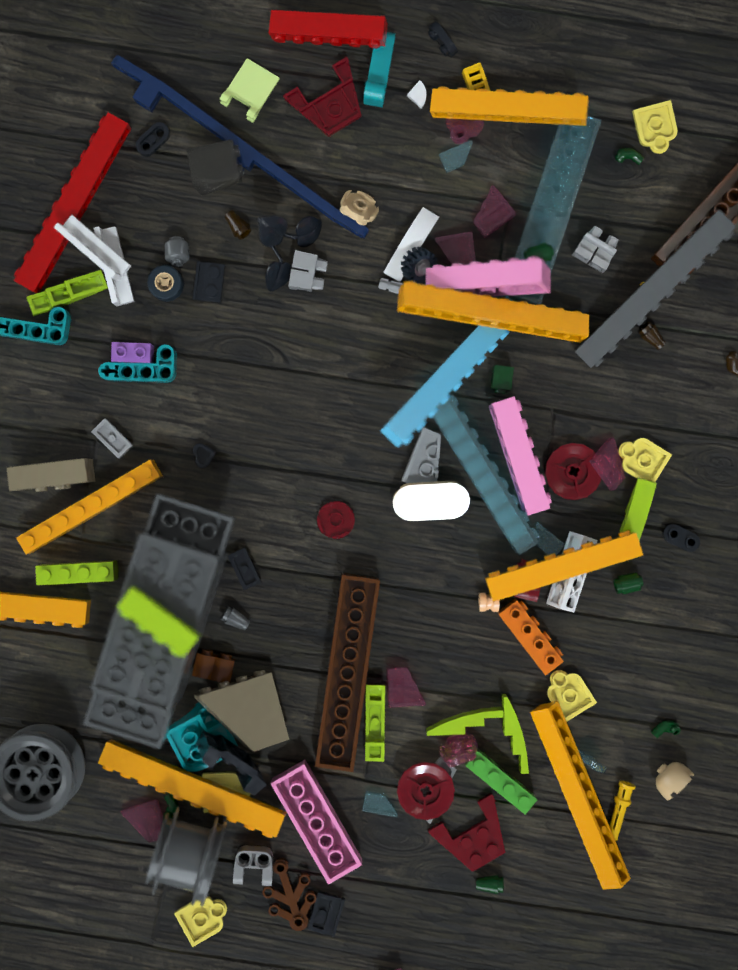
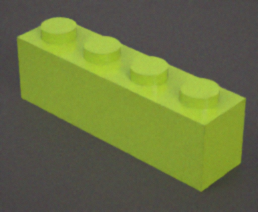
[35,560,118,585]
[117,586,201,657]

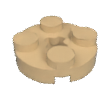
[340,190,379,225]

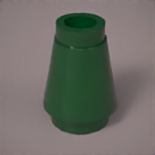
[476,875,504,895]

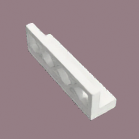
[54,215,131,281]
[93,226,135,306]
[546,531,598,613]

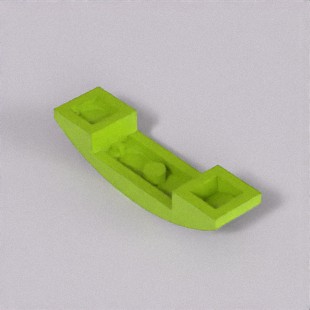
[365,684,385,762]

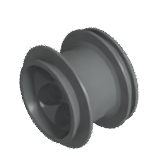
[0,724,85,821]
[145,806,227,907]

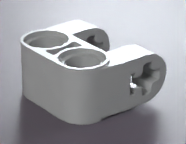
[233,845,273,886]

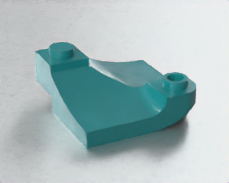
[166,702,238,772]

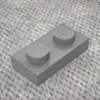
[91,418,133,459]

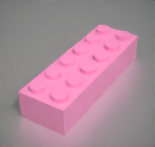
[426,257,551,297]
[489,396,552,515]
[270,760,362,884]

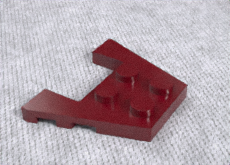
[283,57,361,137]
[428,792,505,872]

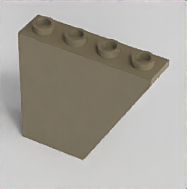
[194,669,289,752]

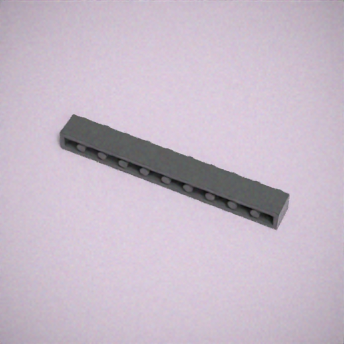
[574,210,736,368]

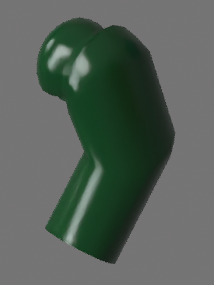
[615,148,645,165]
[651,720,681,739]
[163,793,179,820]

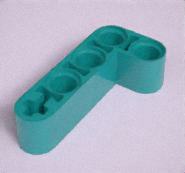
[364,32,396,108]
[0,307,71,345]
[98,344,177,383]

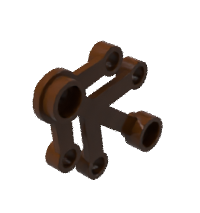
[262,857,317,931]

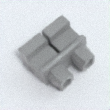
[572,226,618,273]
[288,250,328,292]

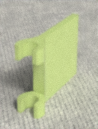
[220,58,280,123]

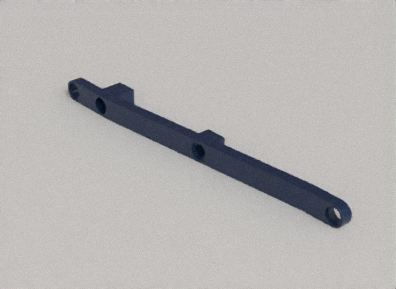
[111,55,369,239]

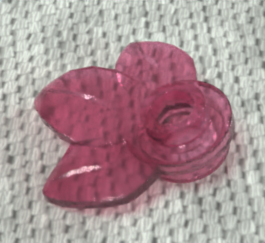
[446,119,484,144]

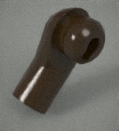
[726,351,738,377]

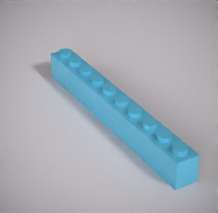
[381,296,512,447]

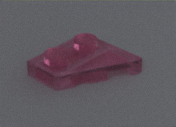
[474,185,516,238]
[435,231,476,265]
[589,437,625,491]
[387,667,426,708]

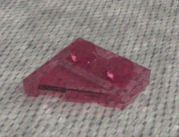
[121,799,164,843]

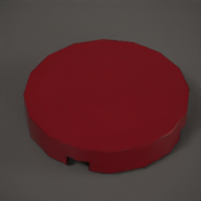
[317,501,355,539]

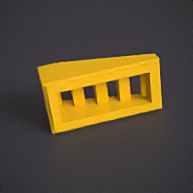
[462,63,490,91]

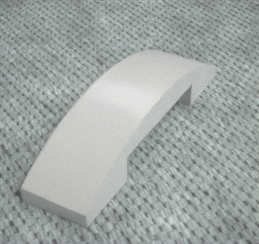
[384,207,439,282]

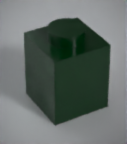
[490,365,514,394]

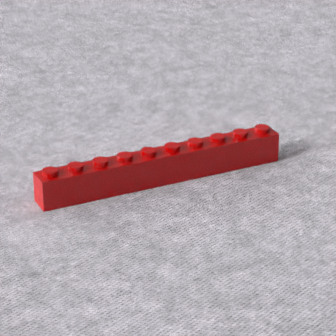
[14,112,132,294]

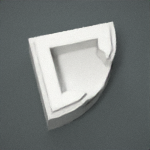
[407,80,426,109]

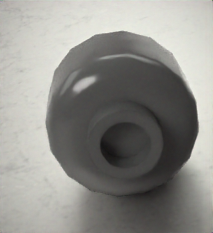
[164,236,190,267]

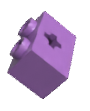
[111,342,154,363]

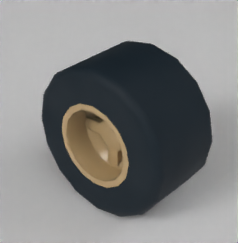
[147,265,184,302]

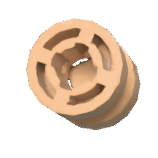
[478,593,499,612]

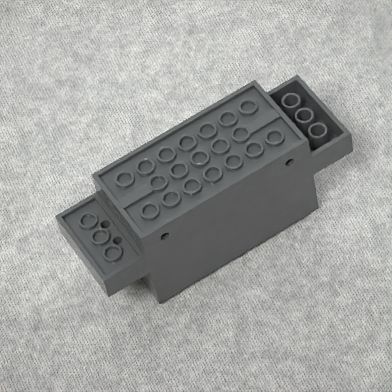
[84,494,236,749]

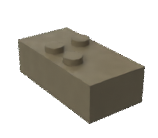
[7,458,96,492]

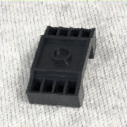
[196,730,267,795]

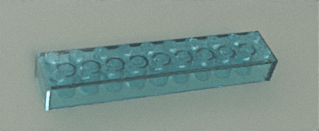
[503,115,601,305]
[416,384,540,555]

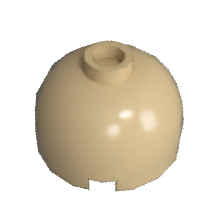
[656,762,694,801]

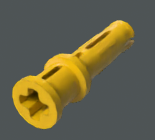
[609,780,636,841]

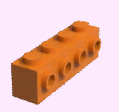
[497,599,564,675]

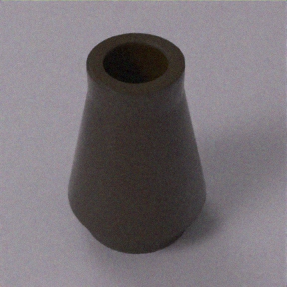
[224,210,251,240]
[638,321,666,350]

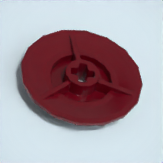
[545,443,603,500]
[397,762,455,820]

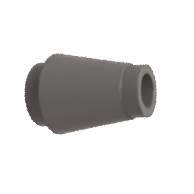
[220,606,250,631]

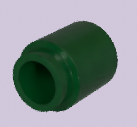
[523,242,554,263]
[613,572,644,595]

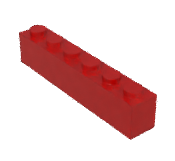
[269,10,388,49]

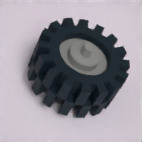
[401,247,438,285]

